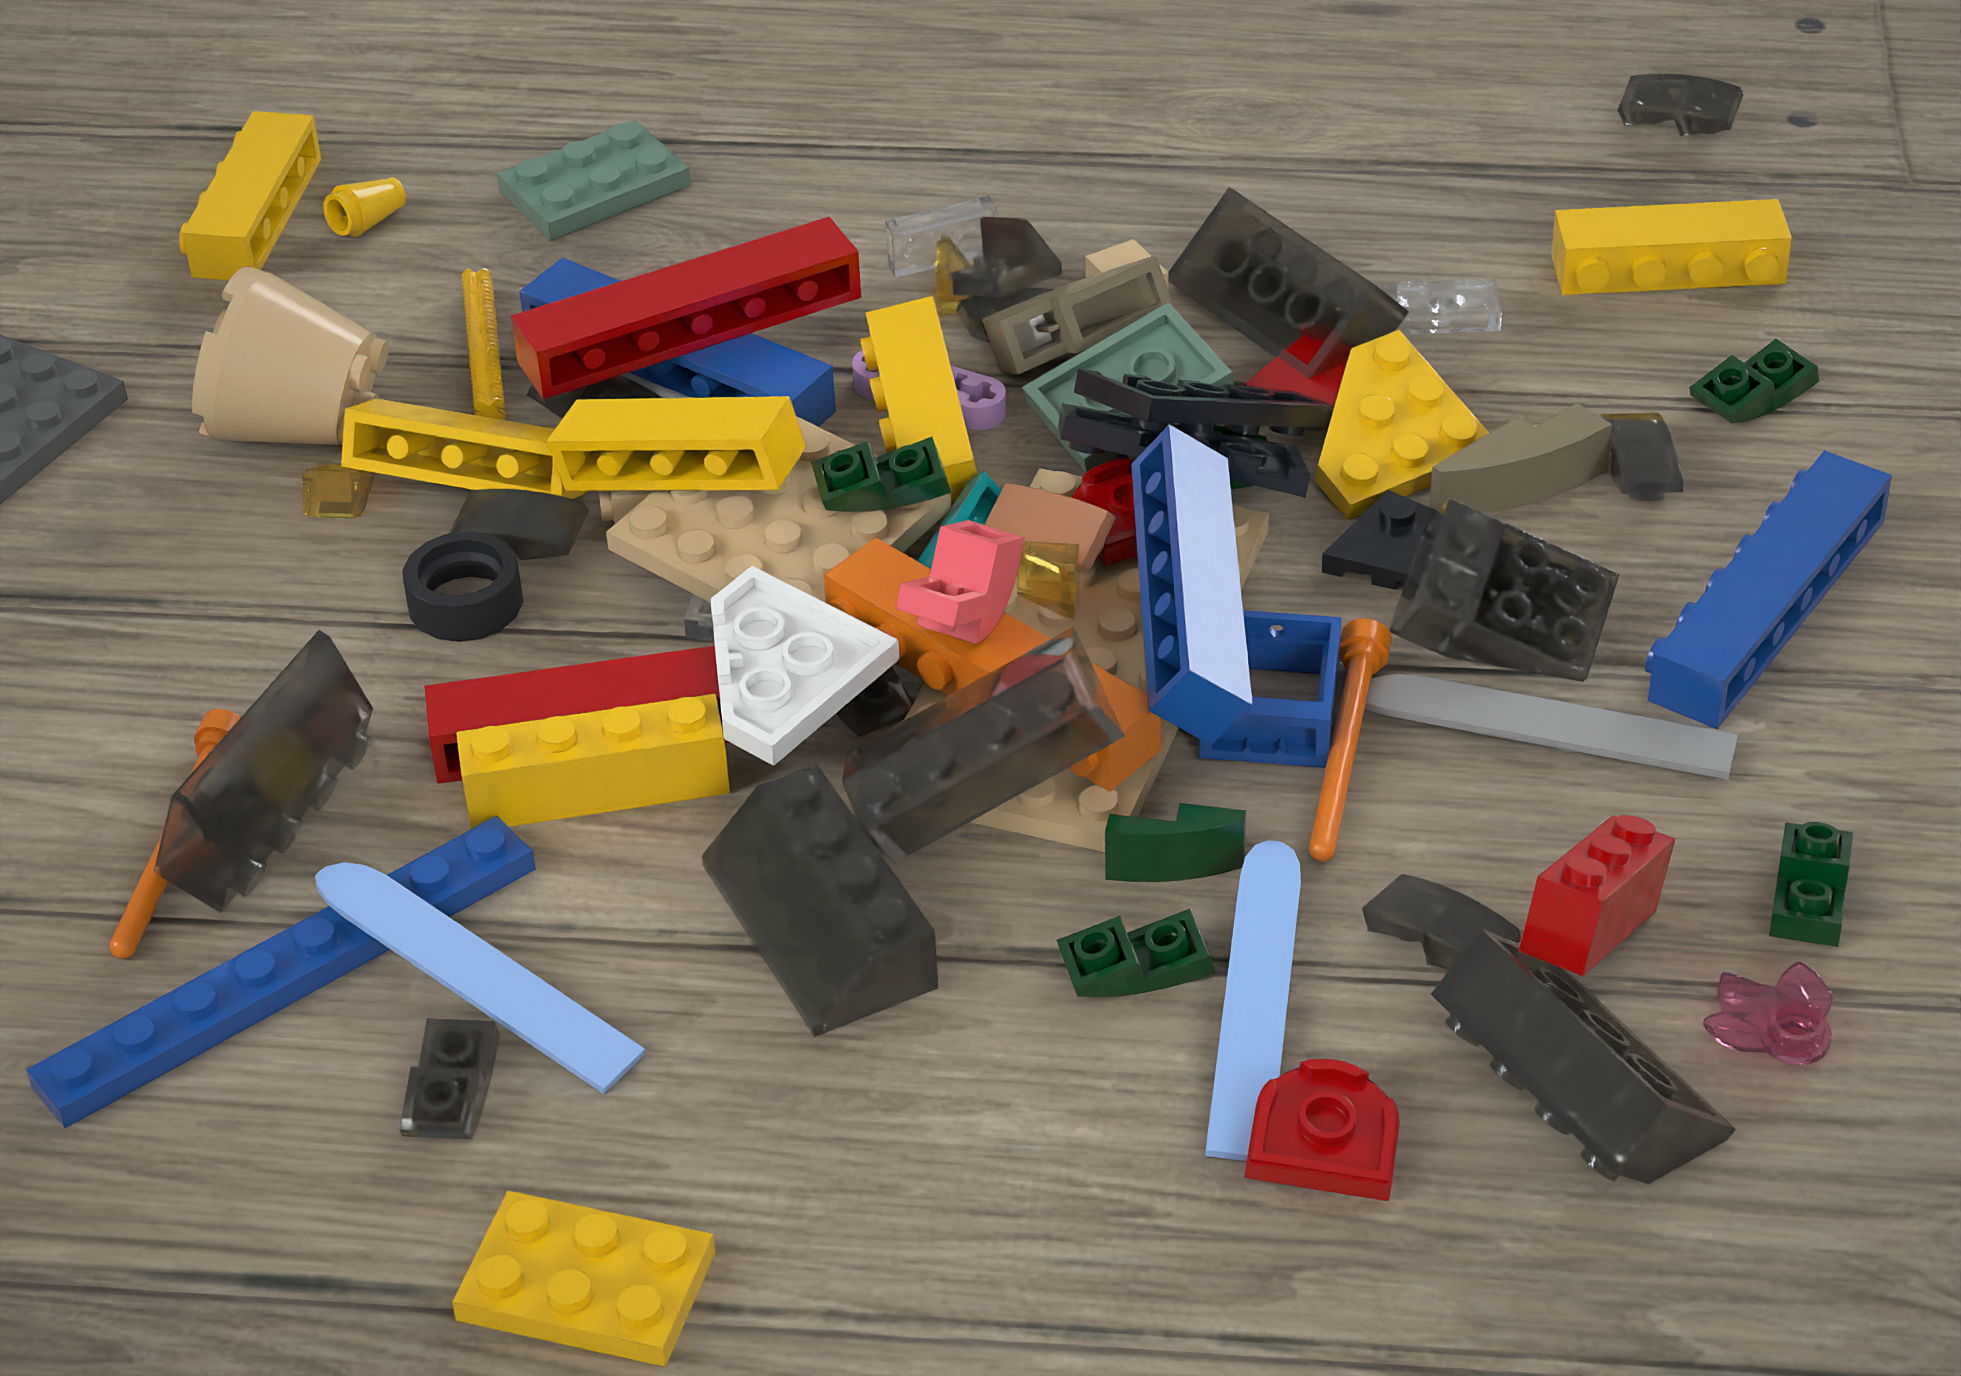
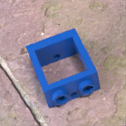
[1199,610,1342,768]

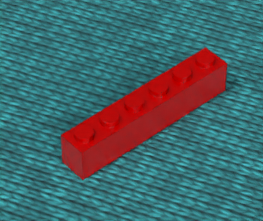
[511,216,862,400]
[424,645,819,784]

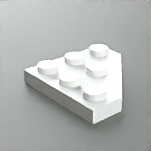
[710,566,900,766]

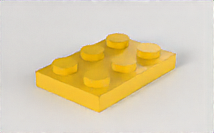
[452,1190,716,1367]

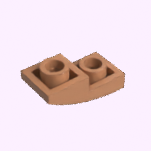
[984,483,1116,571]

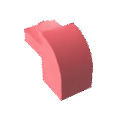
[896,520,1025,644]

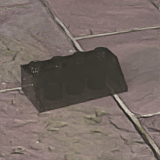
[1168,187,1409,379]
[842,627,1125,863]
[154,630,373,913]
[701,764,938,1037]
[1431,929,1736,1185]

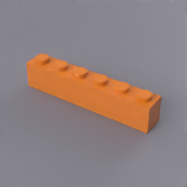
[823,538,1161,792]

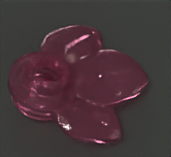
[1703,962,1832,1065]

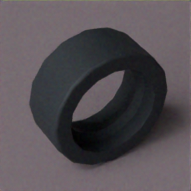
[402,531,524,642]

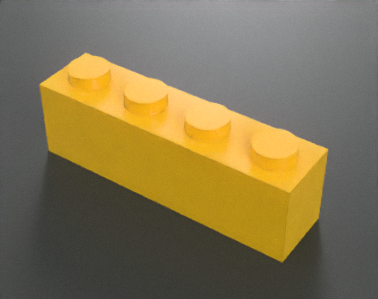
[179,111,322,281]
[1551,199,1792,295]
[860,296,978,508]
[546,396,806,491]
[341,398,588,505]
[456,694,730,829]

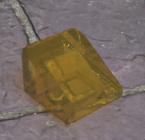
[935,236,983,315]
[302,463,375,518]
[1017,541,1080,619]

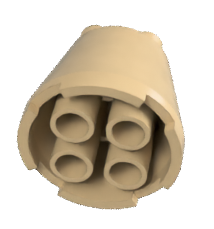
[192,266,389,445]

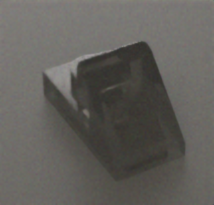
[951,217,1062,298]

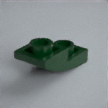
[1689,339,1819,423]
[811,437,952,512]
[1105,803,1246,882]
[1769,822,1853,947]
[1056,909,1216,997]

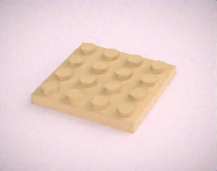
[606,416,951,603]

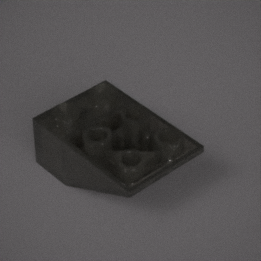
[1389,498,1620,682]

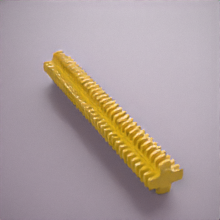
[461,268,506,420]

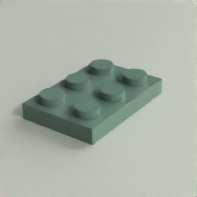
[497,120,691,241]
[1022,302,1234,472]

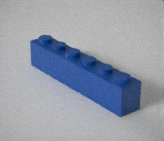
[519,257,836,427]
[1131,424,1253,745]
[1645,450,1892,729]

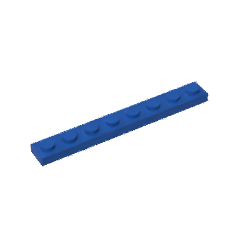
[26,816,536,1128]

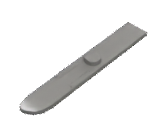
[1365,674,1738,780]

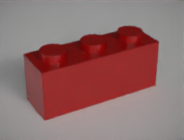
[1519,815,1676,976]

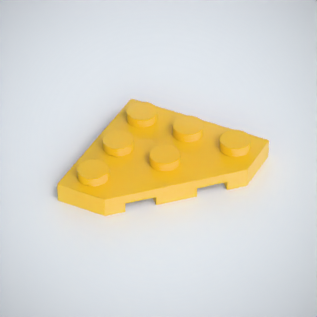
[1315,330,1489,520]

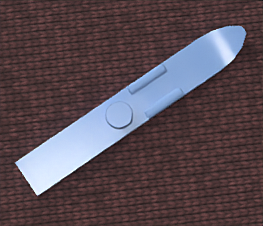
[1205,840,1301,1161]
[315,862,645,1094]

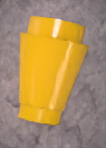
[323,177,406,237]

